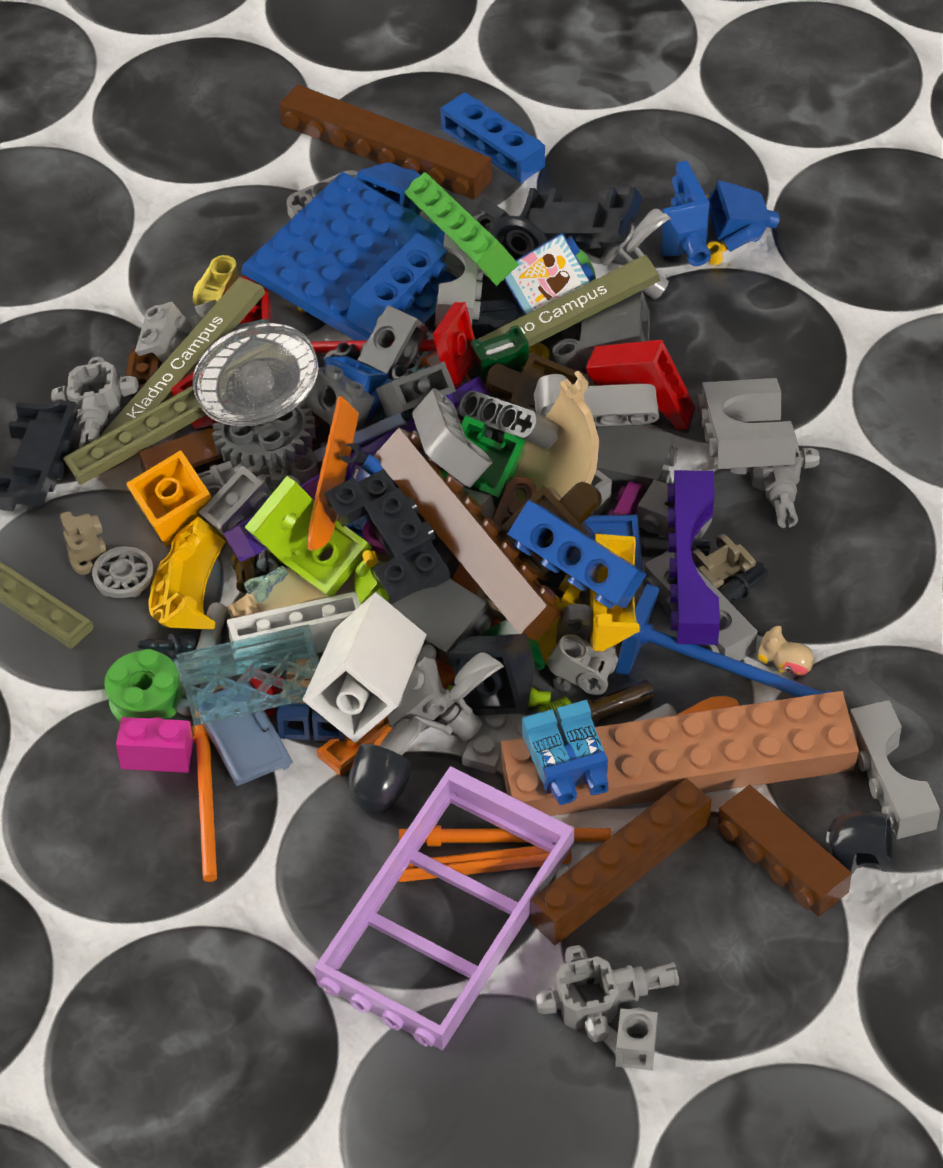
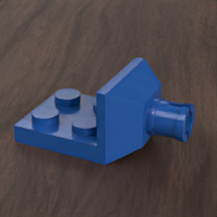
[660,161,711,266]

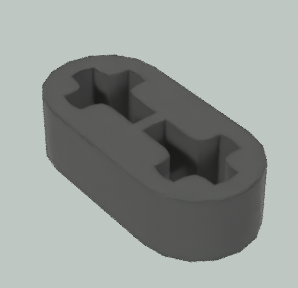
[556,604,593,644]

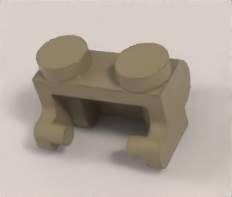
[60,512,107,575]
[691,534,756,588]

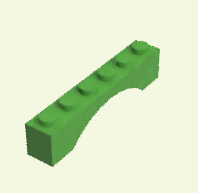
[404,172,519,286]

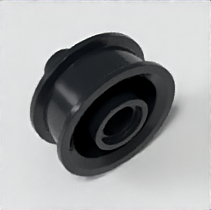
[489,216,548,284]

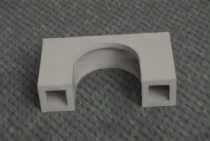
[697,378,796,469]

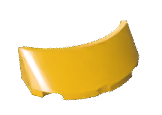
[149,517,226,629]
[589,534,640,652]

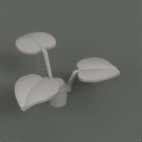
[600,208,671,300]
[380,643,504,755]

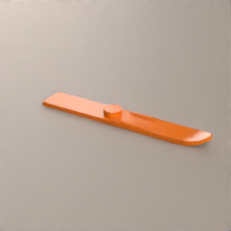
[307,396,359,551]

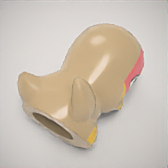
[757,626,814,676]

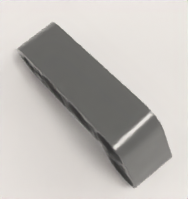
[456,391,559,449]

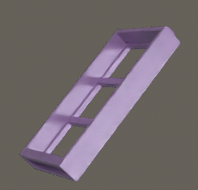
[314,766,574,1051]

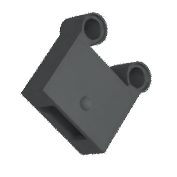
[552,290,650,374]

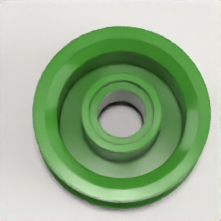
[104,649,183,722]

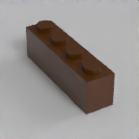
[718,784,852,917]

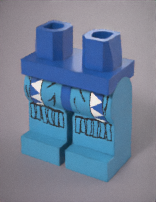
[522,700,608,805]

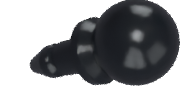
[137,632,199,658]

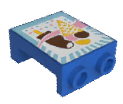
[505,233,596,315]

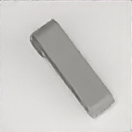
[534,374,659,427]
[412,388,492,487]

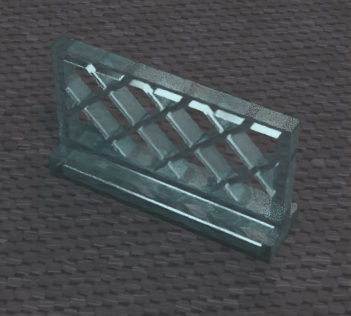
[176,624,319,726]

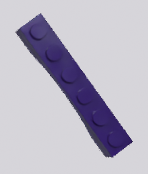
[667,470,720,645]

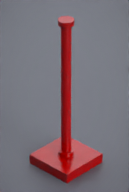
[304,302,475,388]

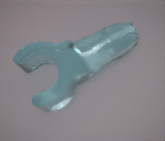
[244,566,288,603]

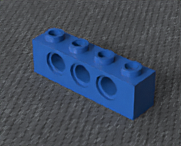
[440,92,545,183]
[346,233,447,334]
[508,500,647,609]

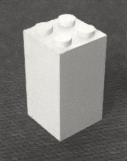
[302,592,427,743]

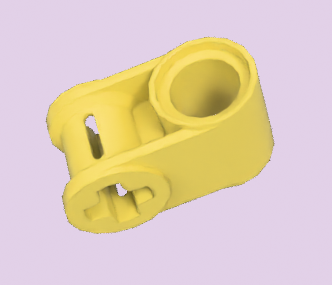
[193,255,238,306]

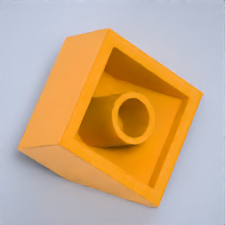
[126,450,212,547]

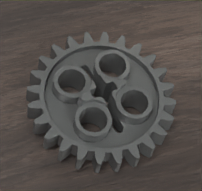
[212,391,316,472]

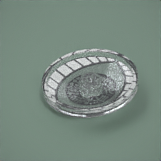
[193,323,318,426]

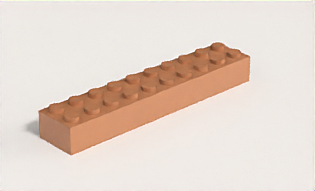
[501,691,859,816]

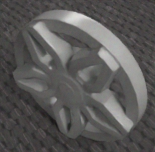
[92,546,154,598]

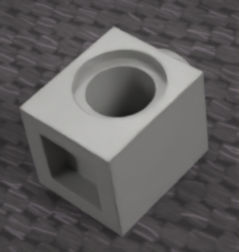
[615,1008,658,1071]

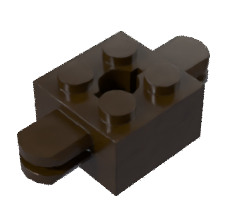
[485,352,597,429]
[499,482,602,582]

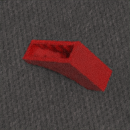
[586,340,696,430]

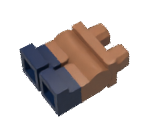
[277,658,345,742]

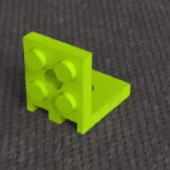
[245,476,373,597]

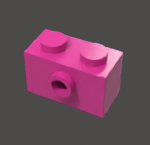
[116,717,194,773]

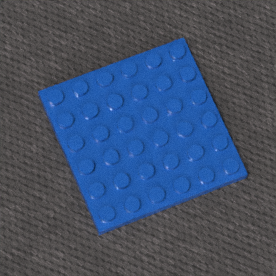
[241,171,458,340]

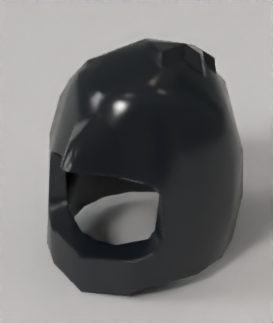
[349,744,412,814]
[826,811,894,874]

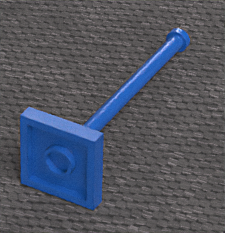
[615,584,832,697]

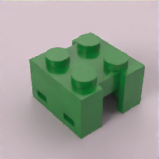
[447,415,525,507]

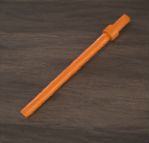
[192,710,217,882]
[399,825,611,846]

